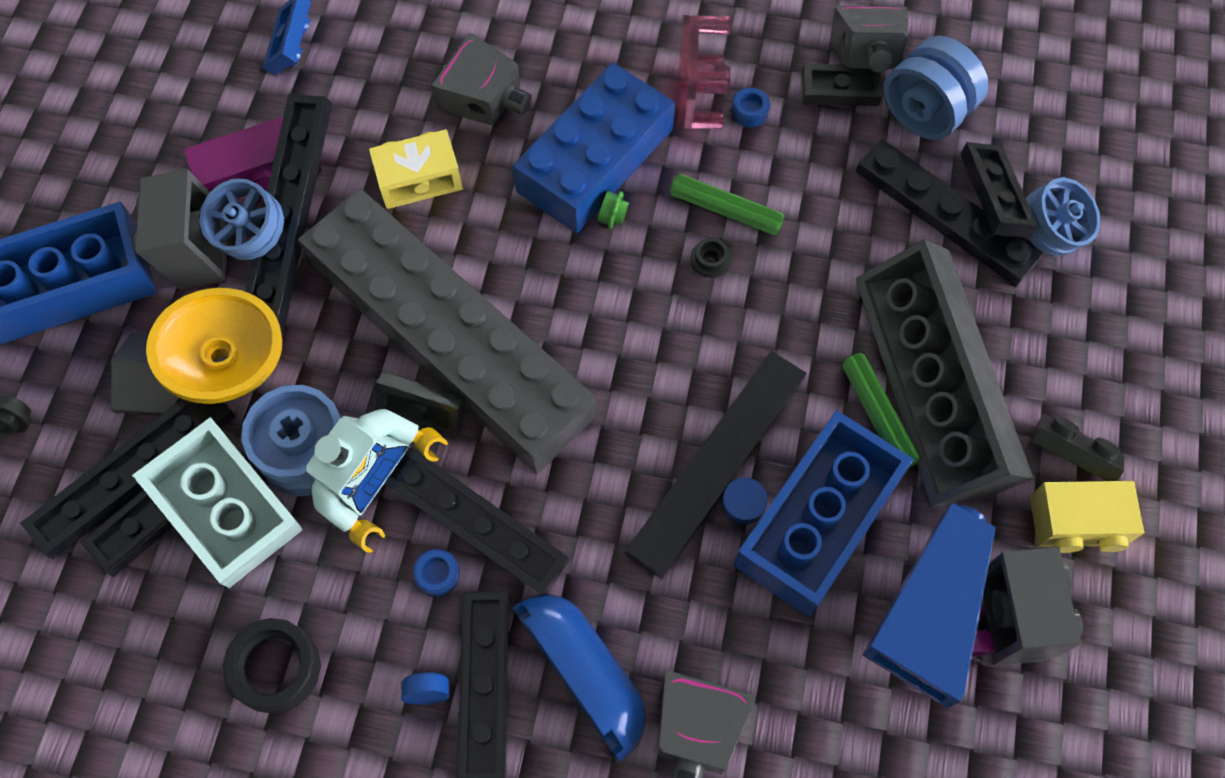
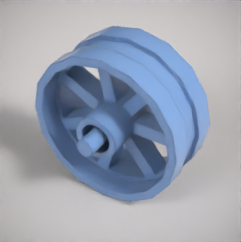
[1026,177,1101,257]
[199,179,284,260]

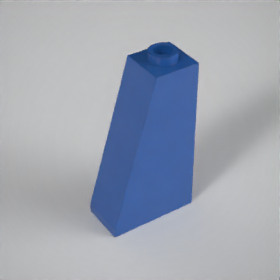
[862,502,996,708]

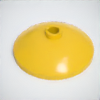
[146,288,282,404]

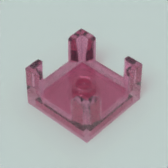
[677,15,731,129]

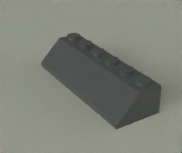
[855,239,1034,507]

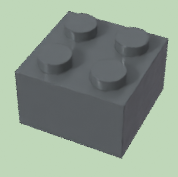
[133,169,228,290]
[983,547,1083,666]

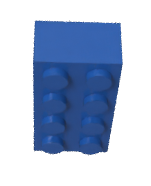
[513,62,675,234]
[0,201,157,344]
[733,410,914,618]

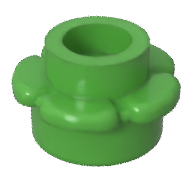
[598,191,629,229]

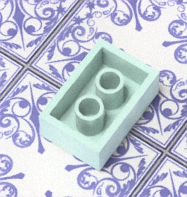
[132,417,303,588]

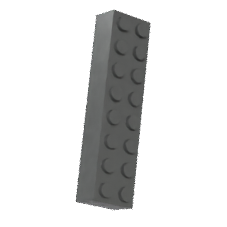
[298,188,597,475]

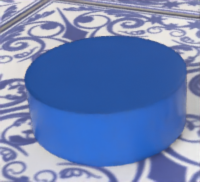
[731,87,770,127]
[722,478,768,524]
[413,549,460,597]
[401,673,449,705]

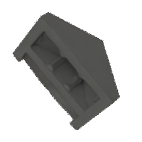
[111,332,181,416]

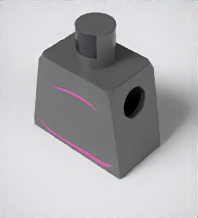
[830,6,907,72]
[432,33,532,125]
[657,670,756,778]

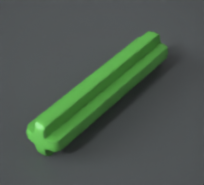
[670,174,784,235]
[843,353,919,468]

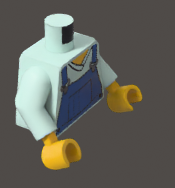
[305,409,448,553]

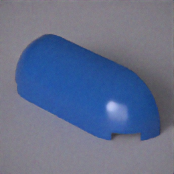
[512,594,646,762]

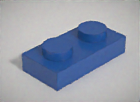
[263,0,311,76]

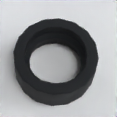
[223,618,321,714]

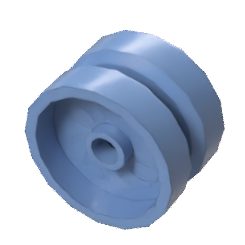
[883,35,988,140]
[241,385,342,496]

